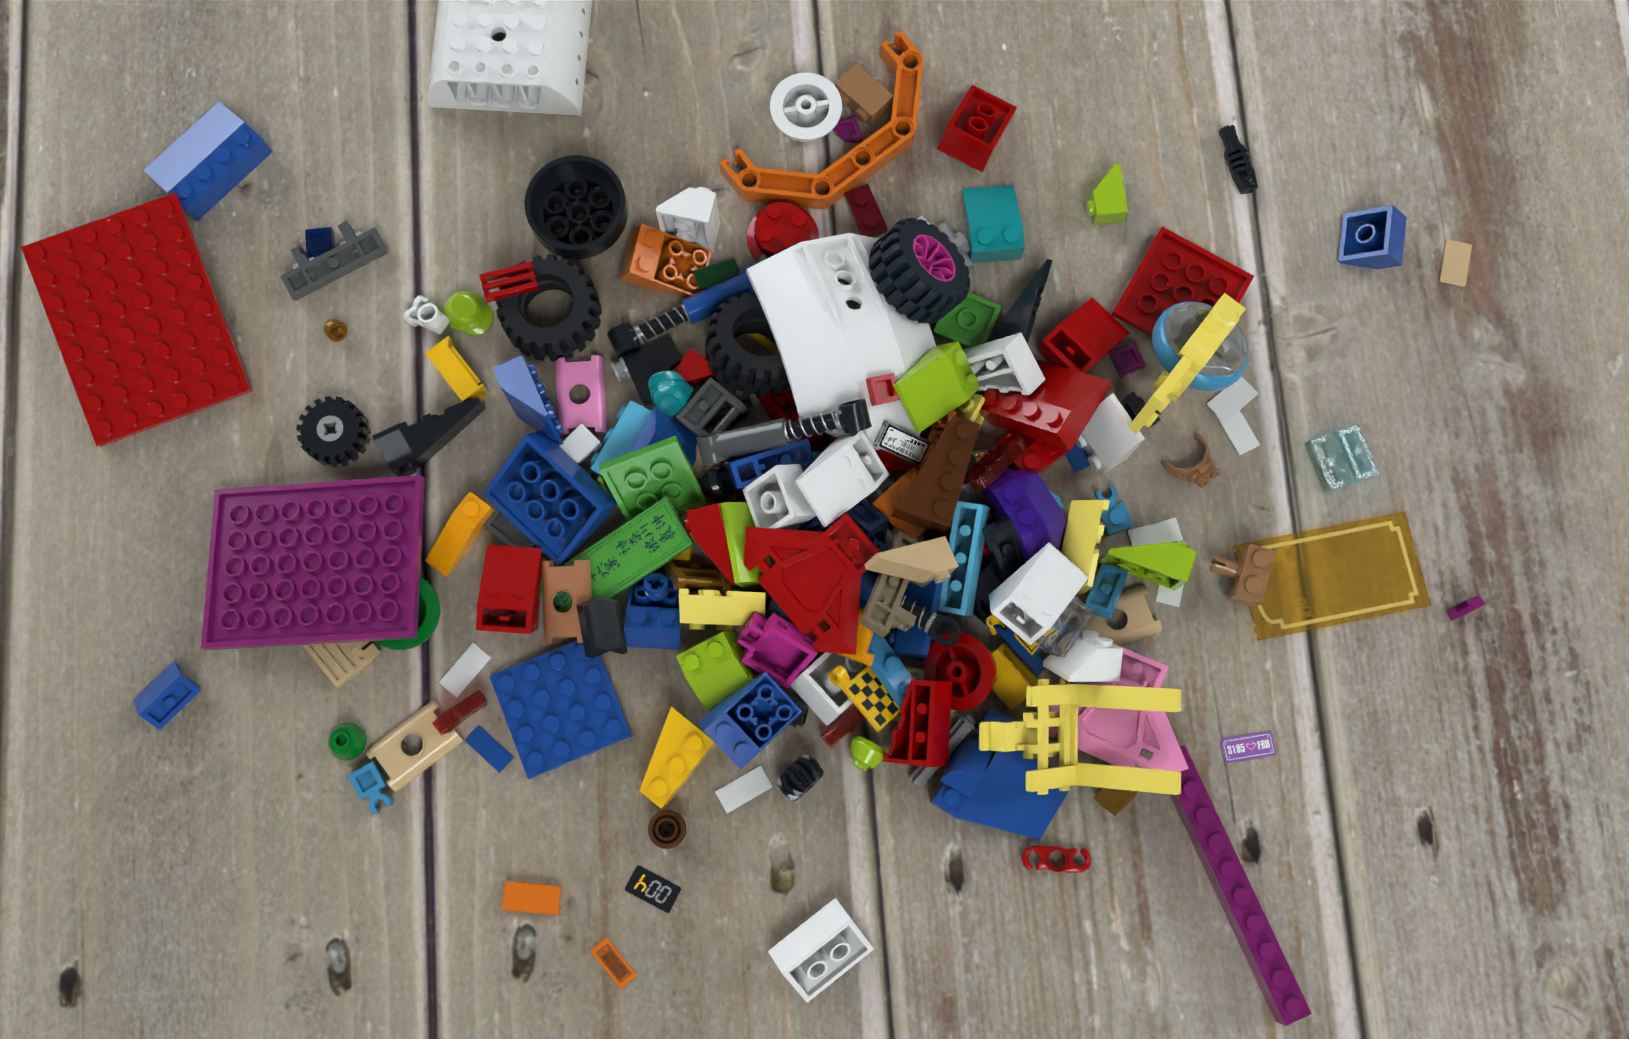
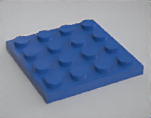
[489,640,633,779]

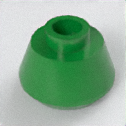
[328,723,366,761]

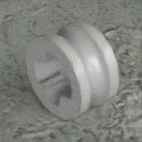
[610,357,631,384]

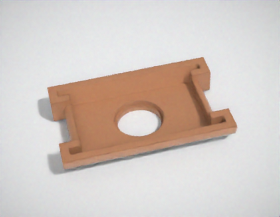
[541,559,592,643]

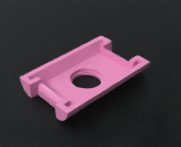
[554,355,608,437]

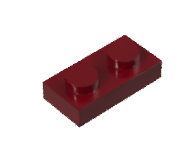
[844,183,888,238]

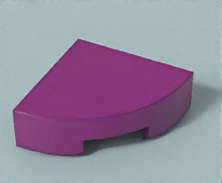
[833,116,863,143]
[1446,596,1485,621]

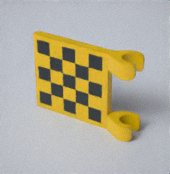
[828,665,900,732]

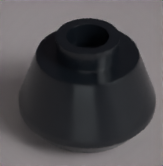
[700,464,734,500]

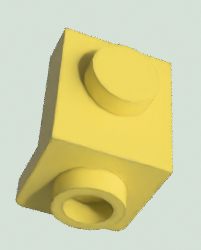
[955,394,985,429]

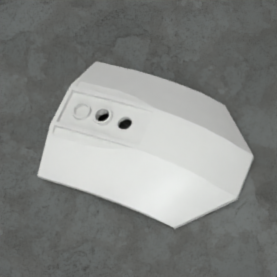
[746,233,936,450]

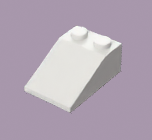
[1076,393,1145,475]
[790,652,868,726]

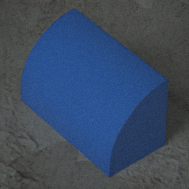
[940,739,993,797]

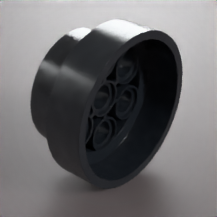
[524,155,628,259]

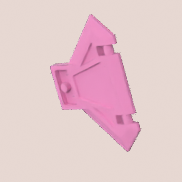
[1036,645,1189,772]

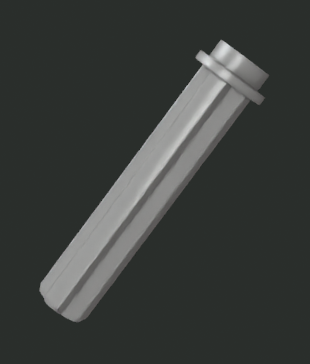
[909,712,978,788]

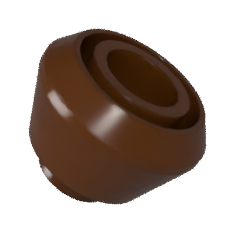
[648,810,686,849]

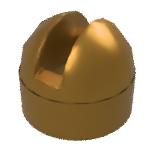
[323,319,347,342]

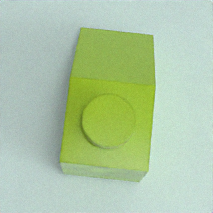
[1086,163,1128,225]

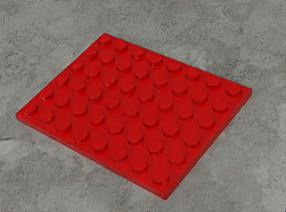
[21,193,253,447]

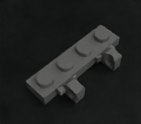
[280,221,389,301]

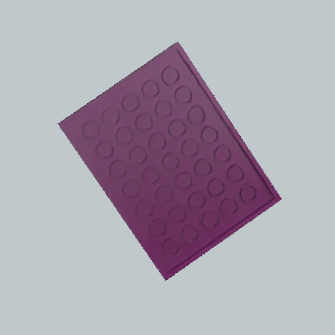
[201,475,425,650]

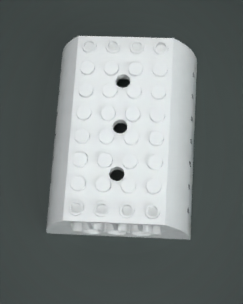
[427,0,592,116]

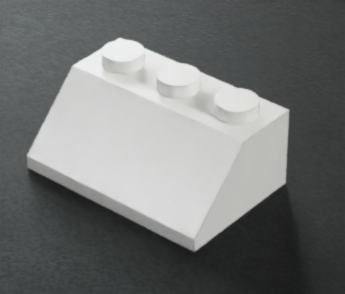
[656,187,720,252]
[768,898,874,1003]

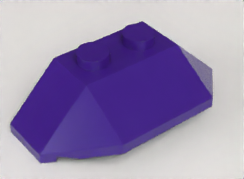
[975,467,1067,562]

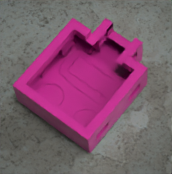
[737,612,818,689]

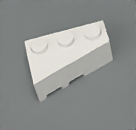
[963,333,1045,395]

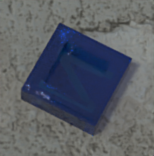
[305,227,335,257]

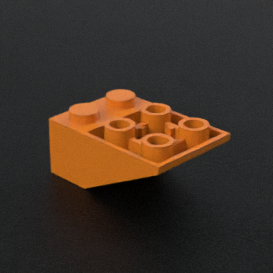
[618,223,712,297]

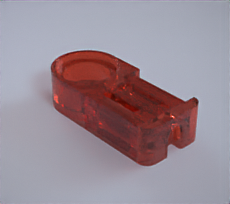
[432,690,488,735]

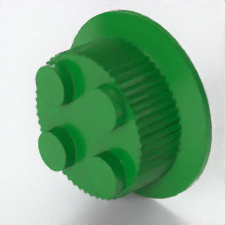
[375,577,440,650]

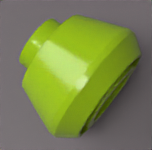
[849,736,885,772]

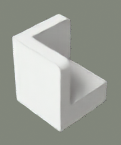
[558,423,603,464]

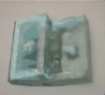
[1305,425,1379,492]

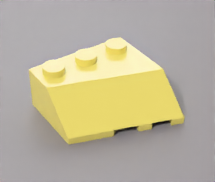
[1058,500,1110,595]
[679,588,767,631]

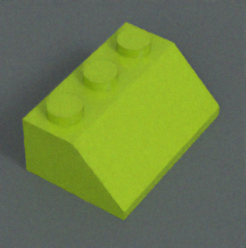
[720,502,776,592]

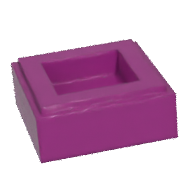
[1109,342,1146,378]

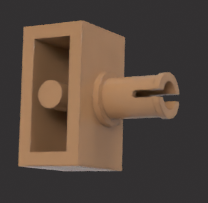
[1209,543,1276,608]

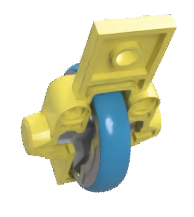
[1128,293,1249,434]

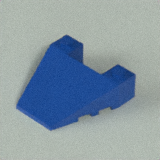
[930,707,1068,840]

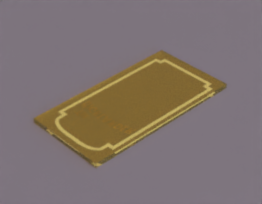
[1233,511,1432,641]

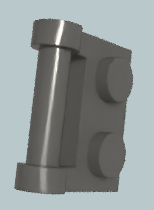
[676,377,748,437]

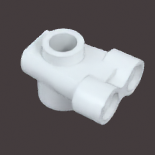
[403,295,450,334]

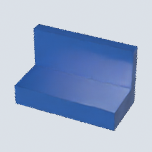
[133,661,201,730]

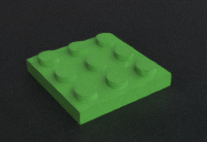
[599,435,708,522]

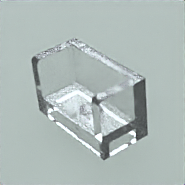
[1034,596,1095,658]

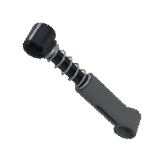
[696,399,872,465]

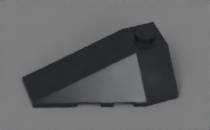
[372,397,485,477]

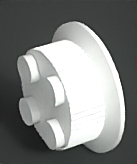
[770,72,842,143]

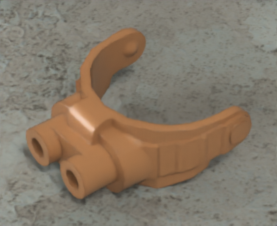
[1161,434,1220,488]

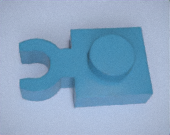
[1095,485,1133,537]
[348,761,393,815]

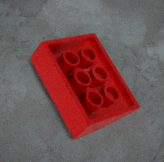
[979,359,1113,451]

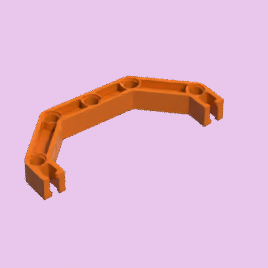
[719,30,924,209]

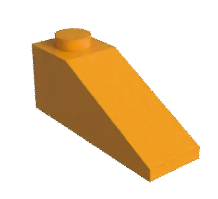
[425,492,494,577]

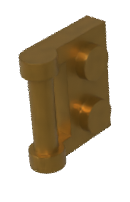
[664,560,731,592]

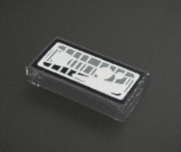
[873,420,932,467]

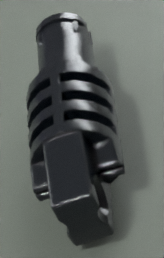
[1219,125,1258,194]

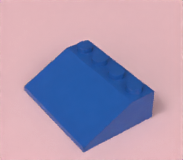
[143,101,272,222]
[482,431,618,566]

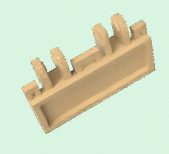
[302,641,381,689]

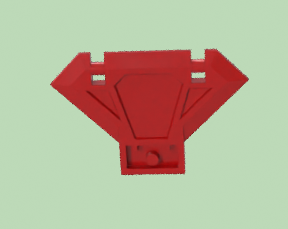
[744,513,881,655]

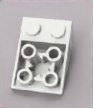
[795,430,889,527]
[989,543,1088,645]

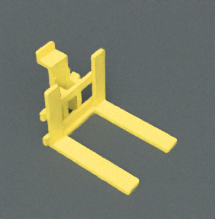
[979,678,1181,795]

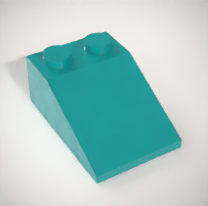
[962,185,1025,263]

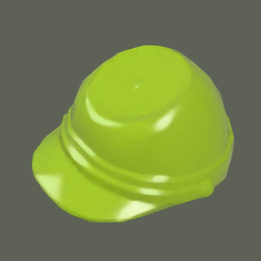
[444,291,494,336]

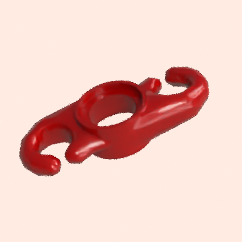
[1021,845,1092,873]

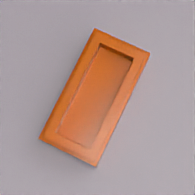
[501,881,563,915]

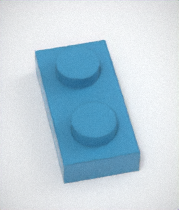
[1084,563,1128,619]

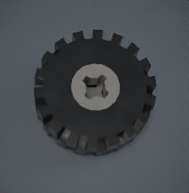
[296,396,371,467]

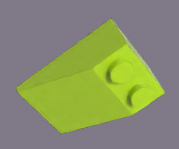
[893,341,980,433]
[1098,541,1197,591]
[676,631,755,713]

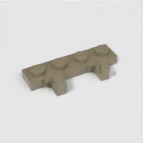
[859,531,930,637]

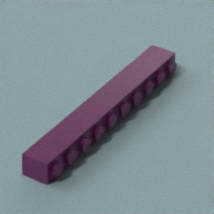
[1169,745,1312,1026]

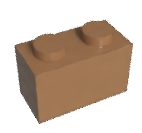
[835,63,893,128]

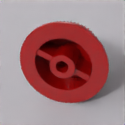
[747,202,819,261]
[923,633,997,711]

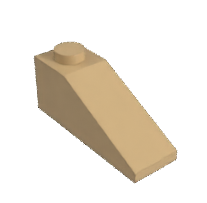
[864,536,959,584]

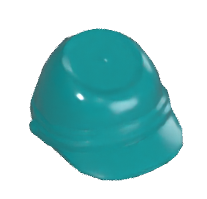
[648,371,693,417]

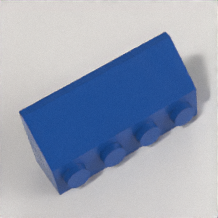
[888,580,942,661]

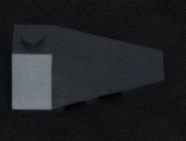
[988,259,1053,344]

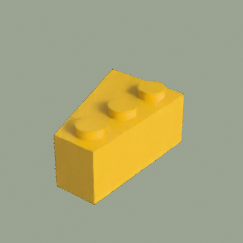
[639,707,716,809]

